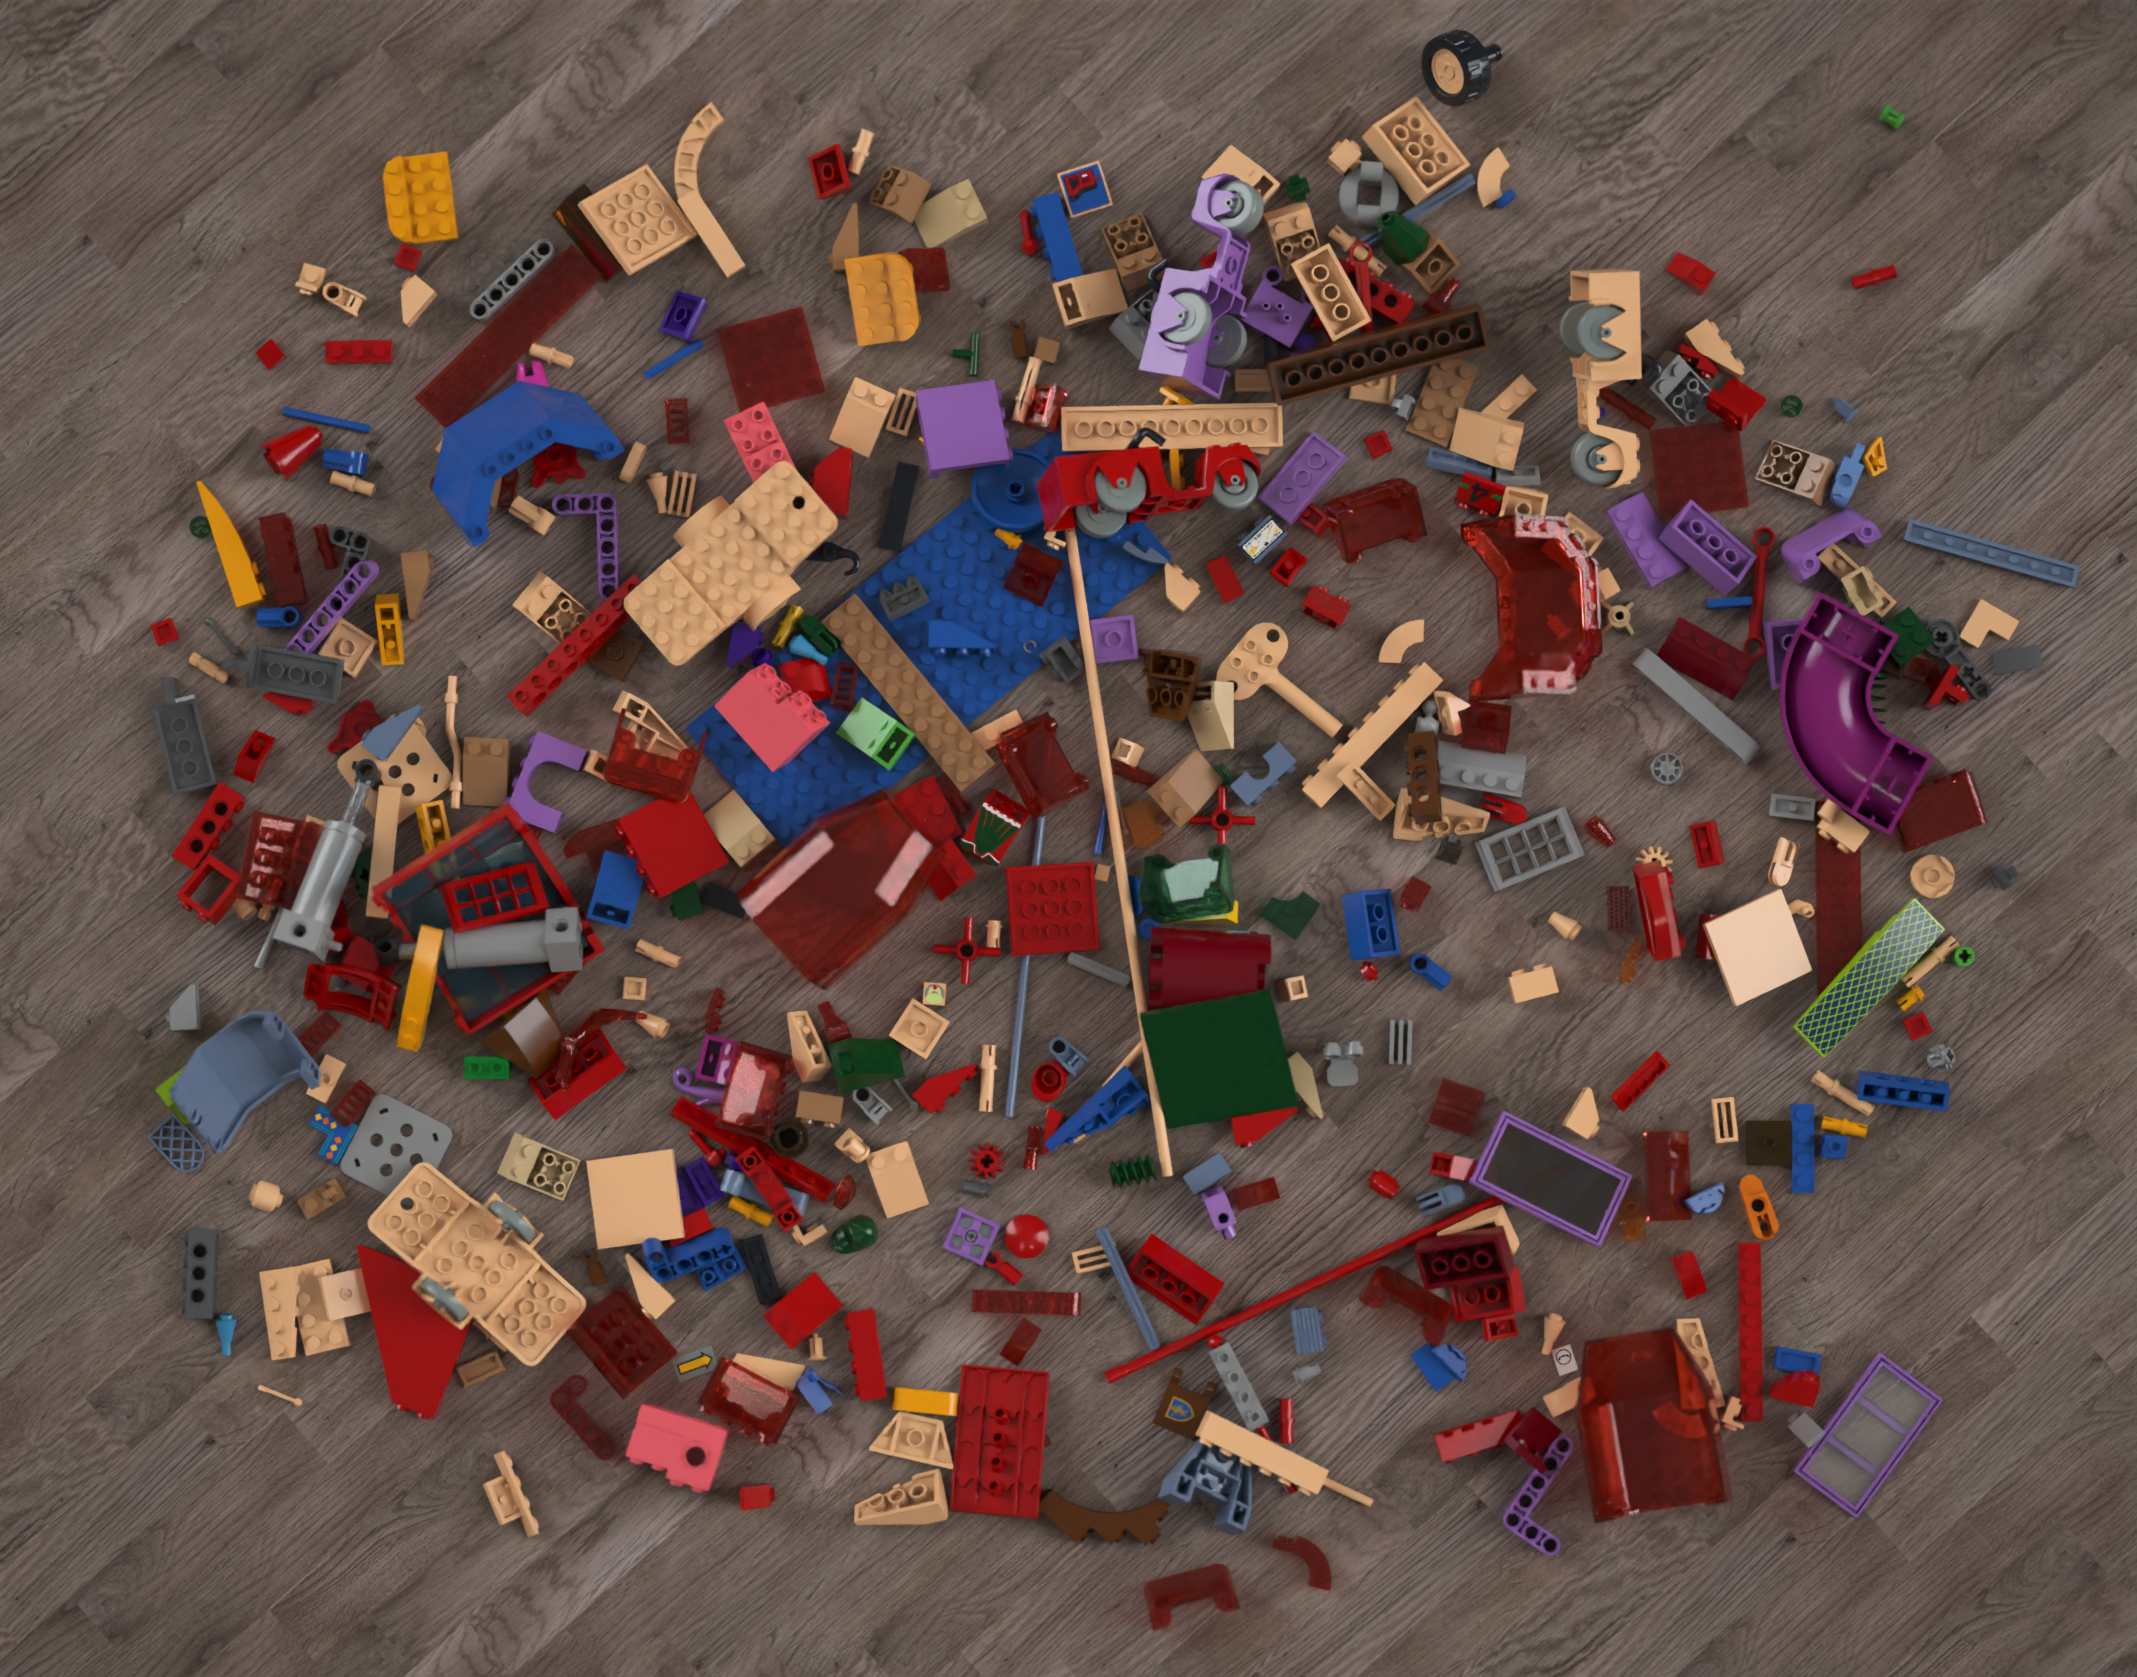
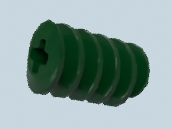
[1109,1154,1157,1190]

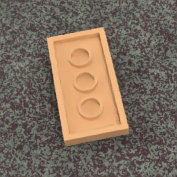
[296,1258,350,1356]

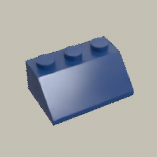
[1342,889,1400,961]

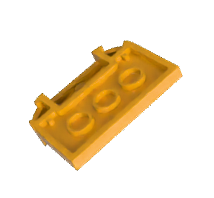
[383,151,458,245]
[844,252,921,346]

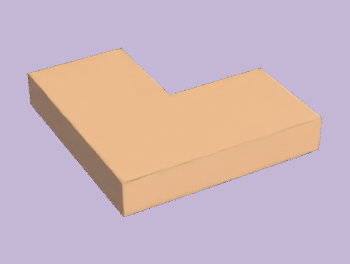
[1959,599,2019,649]

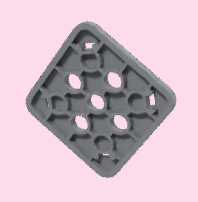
[340,1094,453,1206]

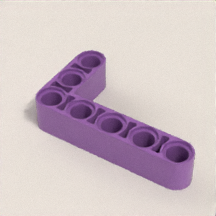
[552,493,620,601]
[1502,1435,1573,1556]

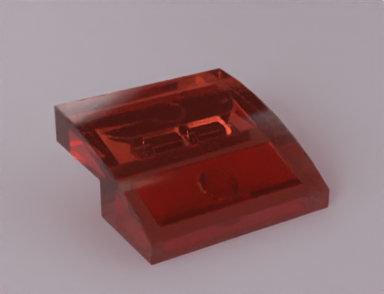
[1428,1078,1485,1137]

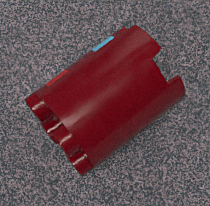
[1148,927,1271,1011]

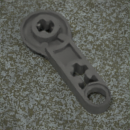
[1926,619,1992,700]

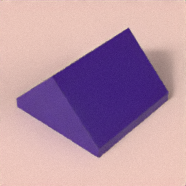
[658,291,708,344]

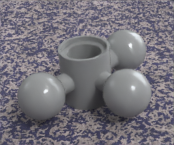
[1414,698,1440,759]

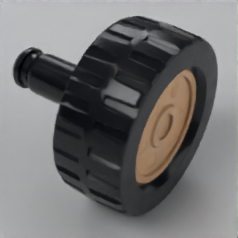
[1421,30,1503,107]

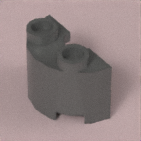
[1039,636,1085,684]

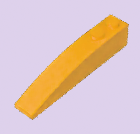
[196,481,267,610]
[396,925,444,1052]

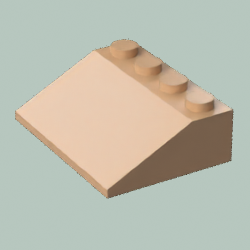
[1362,96,1470,206]

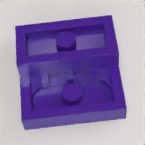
[677,1157,725,1217]

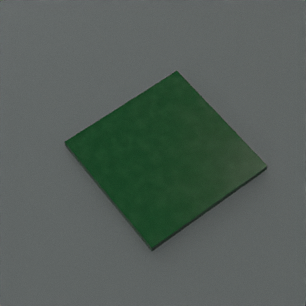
[1139,989,1299,1129]

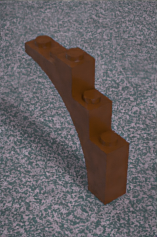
[1039,1489,1170,1545]

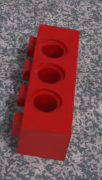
[1338,257,1415,325]
[171,782,245,871]

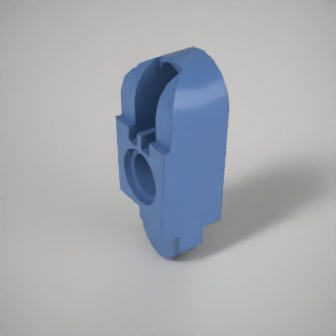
[1828,442,1865,509]

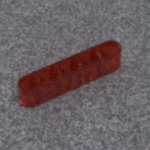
[971,1289,1081,1316]

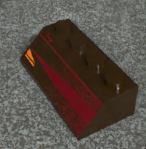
[552,183,624,283]

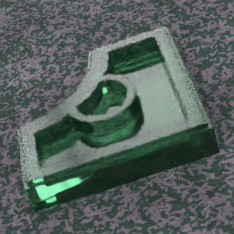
[1260,892,1321,941]

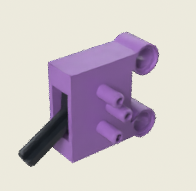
[1240,265,1314,368]

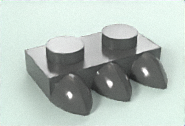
[879,576,930,622]

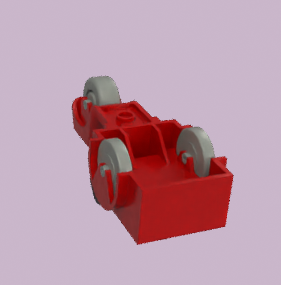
[1037,427,1261,538]

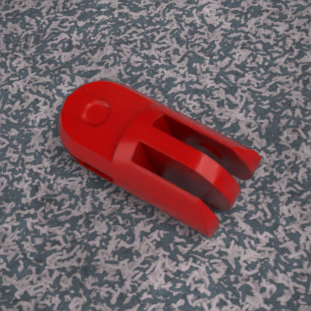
[1480,793,1527,825]

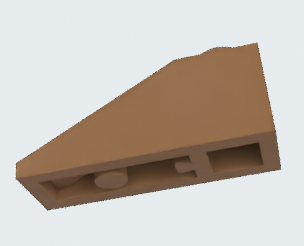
[828,203,860,273]
[401,550,435,621]

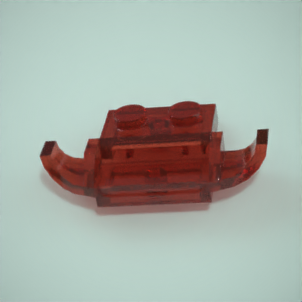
[563,817,628,874]

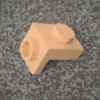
[1043,525,1066,550]

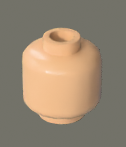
[248,1180,283,1213]

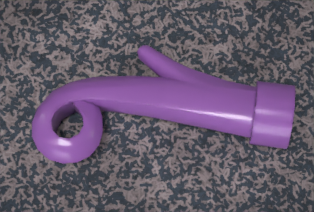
[673,1068,743,1106]

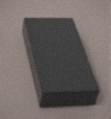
[702,883,751,919]

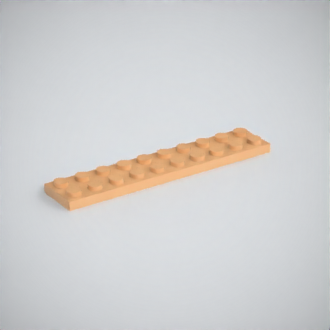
[1061,403,1283,452]

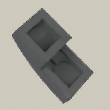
[1992,645,2043,675]

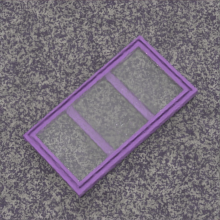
[1792,1352,1943,1519]

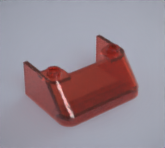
[603,708,707,803]

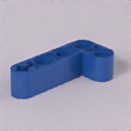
[642,1228,735,1283]

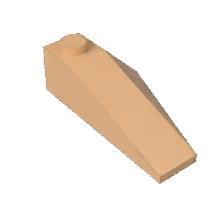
[1393,788,1490,841]
[854,1469,948,1525]

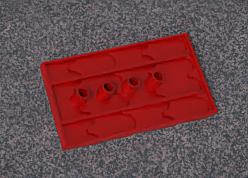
[950,1364,1050,1520]

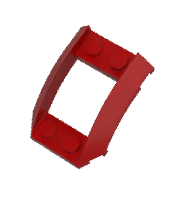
[303,963,403,1031]

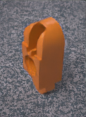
[1738,1174,1779,1240]

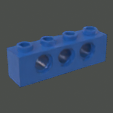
[1856,1070,1950,1112]

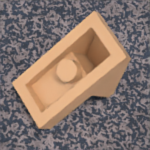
[1433,690,1470,735]

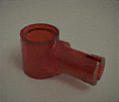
[1422,277,1462,315]
[818,1001,852,1043]

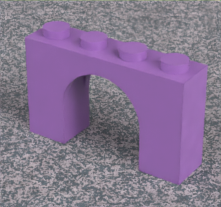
[504,731,589,834]

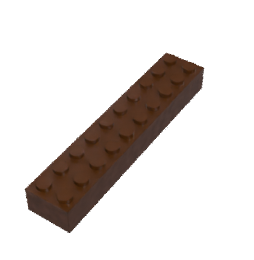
[1264,303,1491,406]

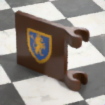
[1152,1368,1216,1440]

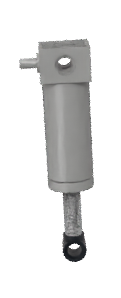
[273,759,382,963]
[374,907,584,972]

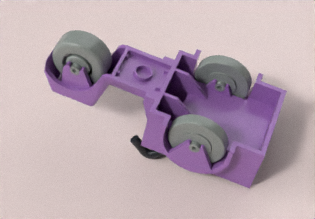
[1138,173,1264,399]

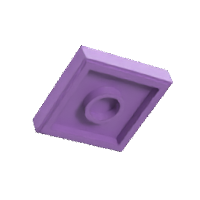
[1090,614,1139,664]

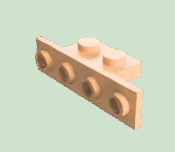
[483,1450,539,1537]

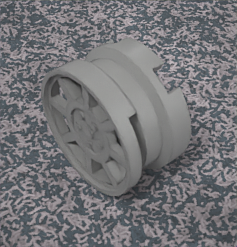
[1650,753,1683,785]

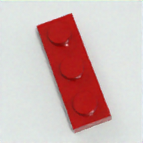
[325,340,392,364]

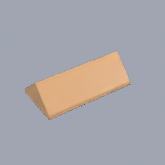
[1290,243,1371,342]

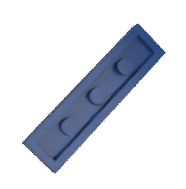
[1791,1104,1815,1193]

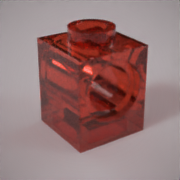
[1399,876,1432,912]

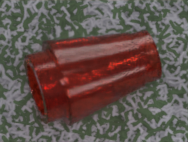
[1584,815,1616,848]

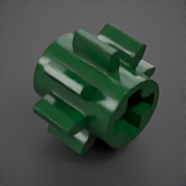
[1285,174,1310,203]

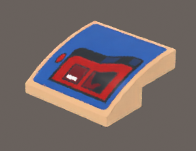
[1057,160,1113,218]

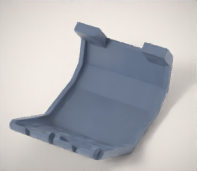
[169,1010,321,1154]

